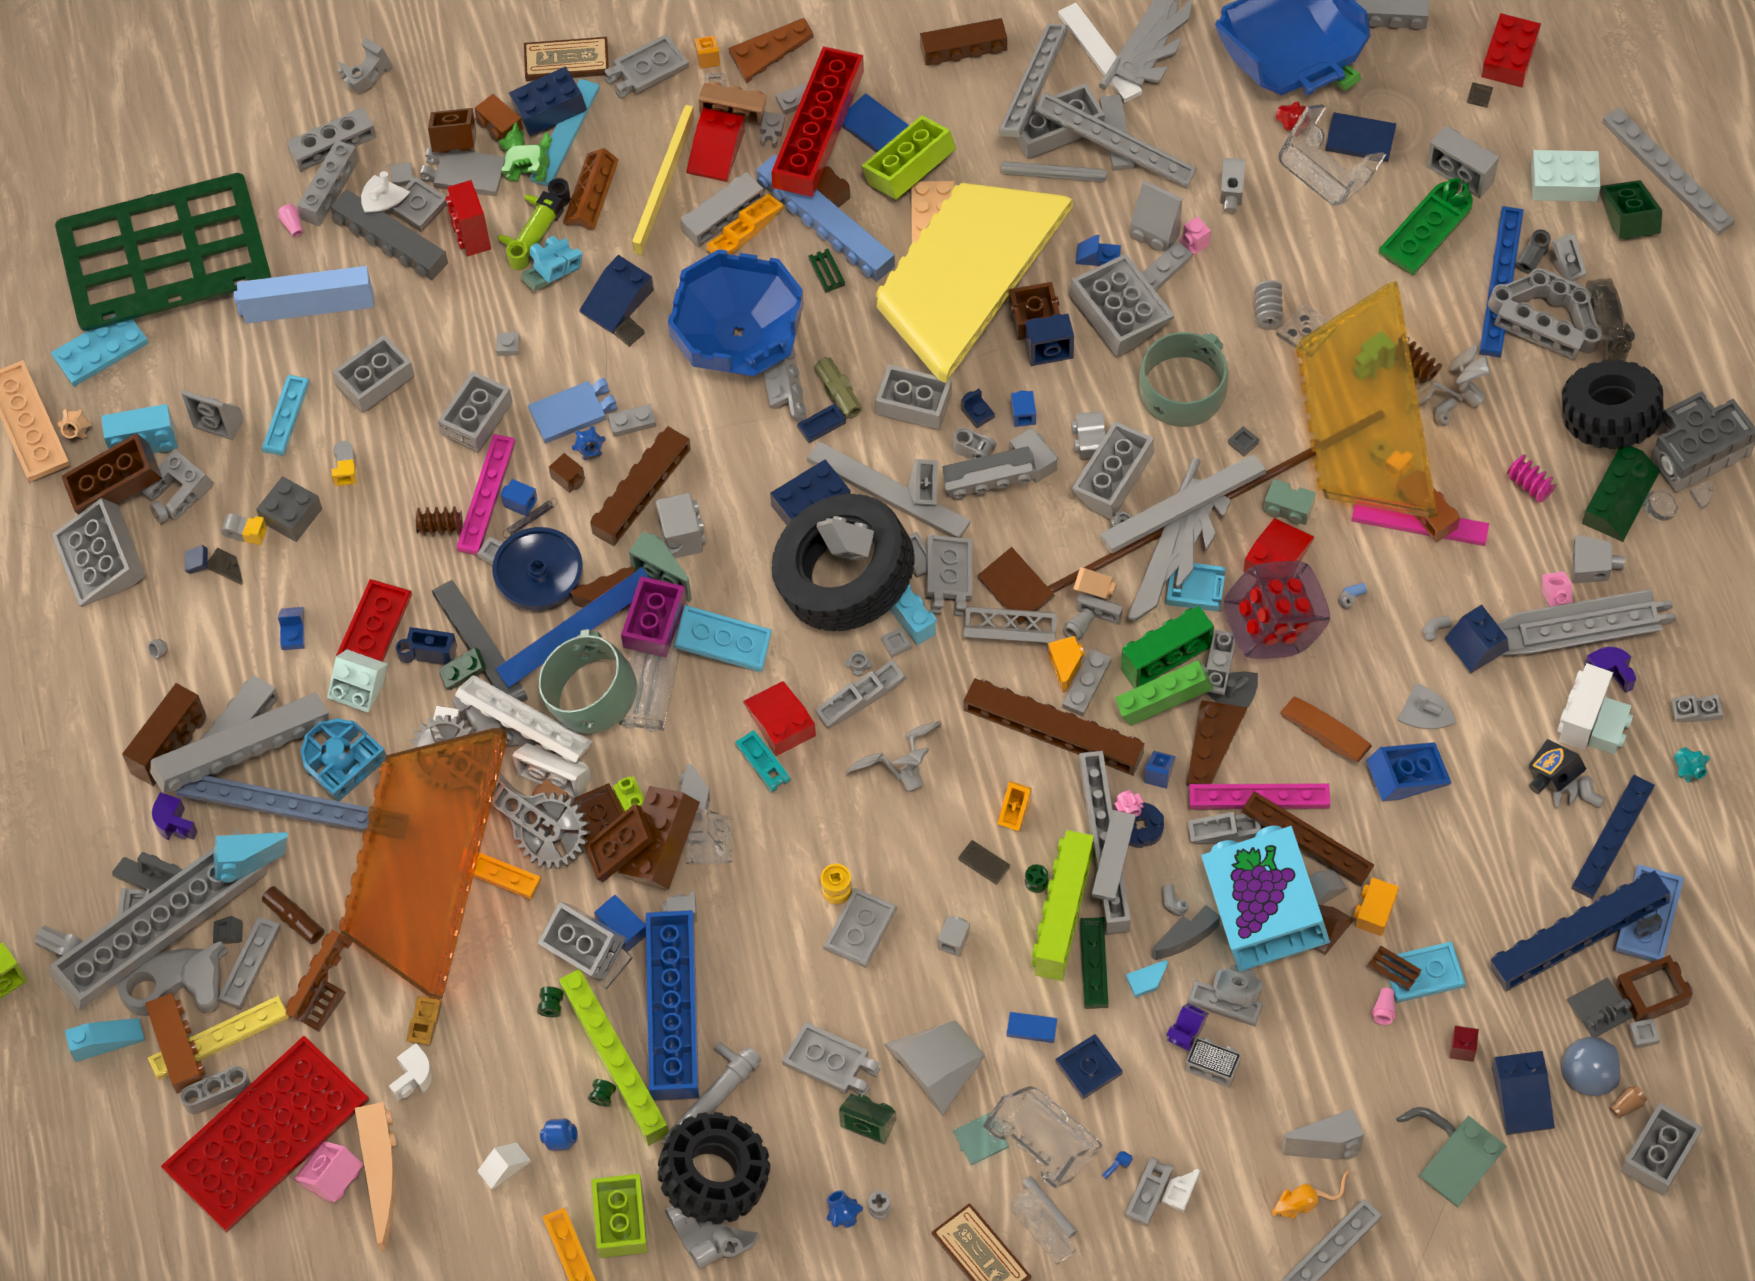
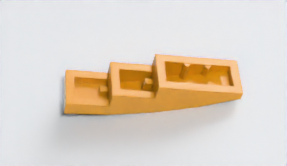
[706,193,784,255]

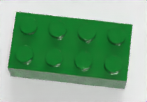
[1121,606,1214,689]

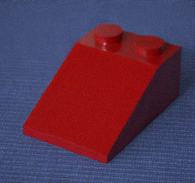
[686,108,745,182]
[1243,518,1314,591]
[743,681,816,756]

